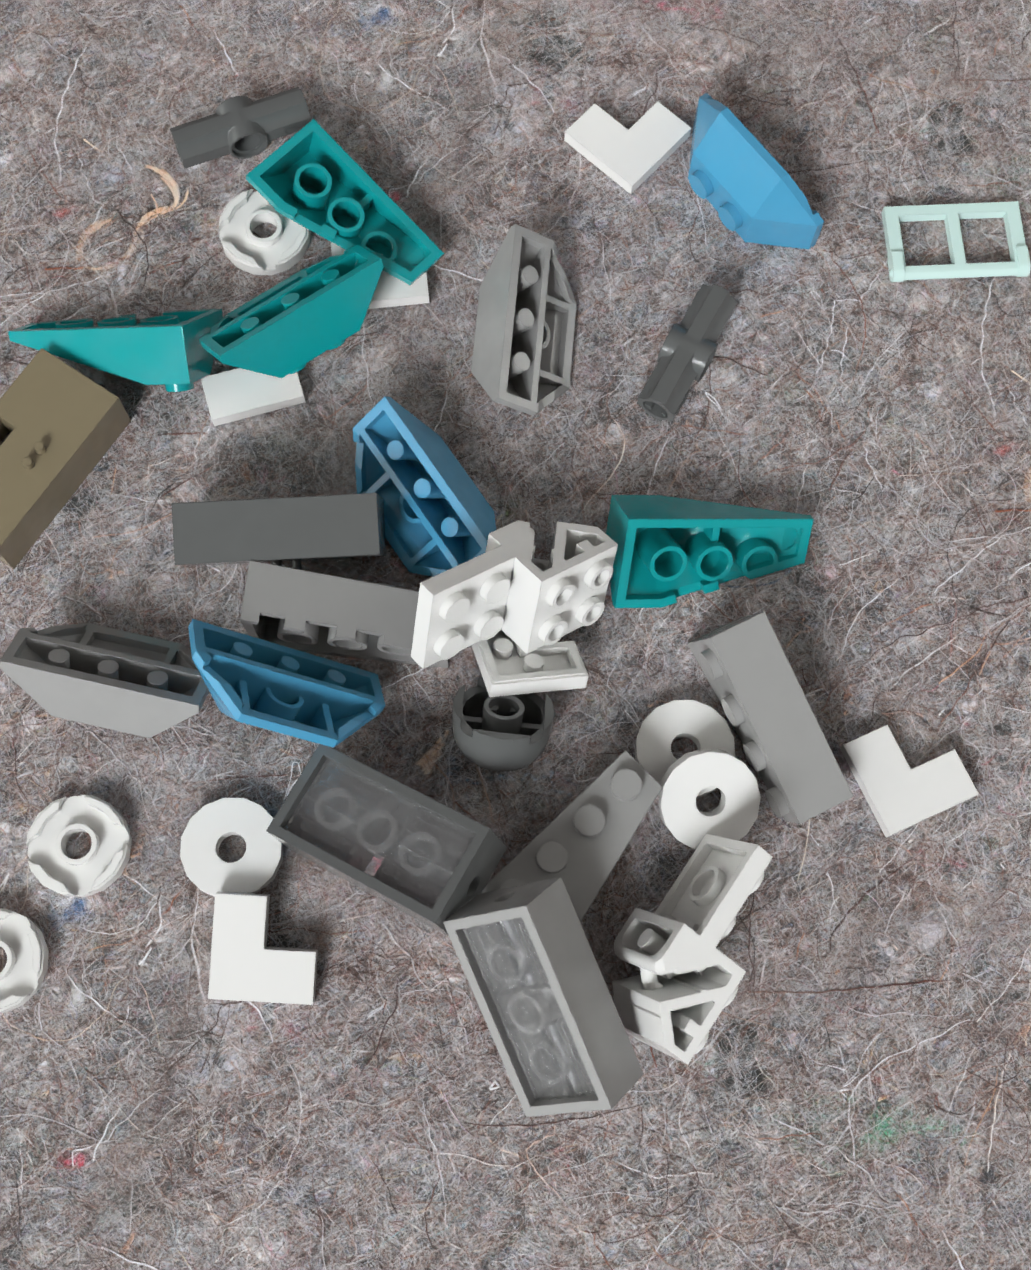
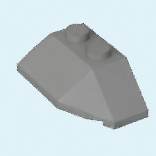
[471,224,577,416]
[0,623,209,738]

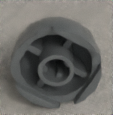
[451,677,555,772]

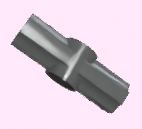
[170,87,312,169]
[637,284,738,422]

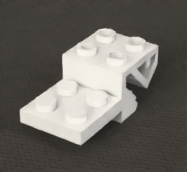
[411,520,618,669]
[612,834,773,1065]

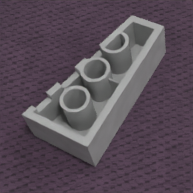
[240,560,450,668]
[687,611,854,824]
[482,750,662,923]

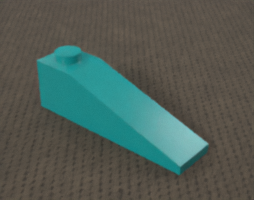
[246,119,444,286]
[8,309,223,392]
[606,495,814,608]

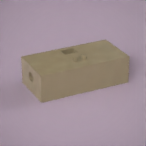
[0,348,131,569]

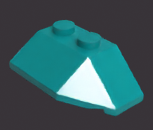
[199,244,384,378]

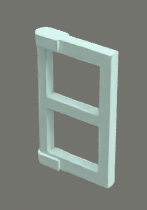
[881,201,1031,282]

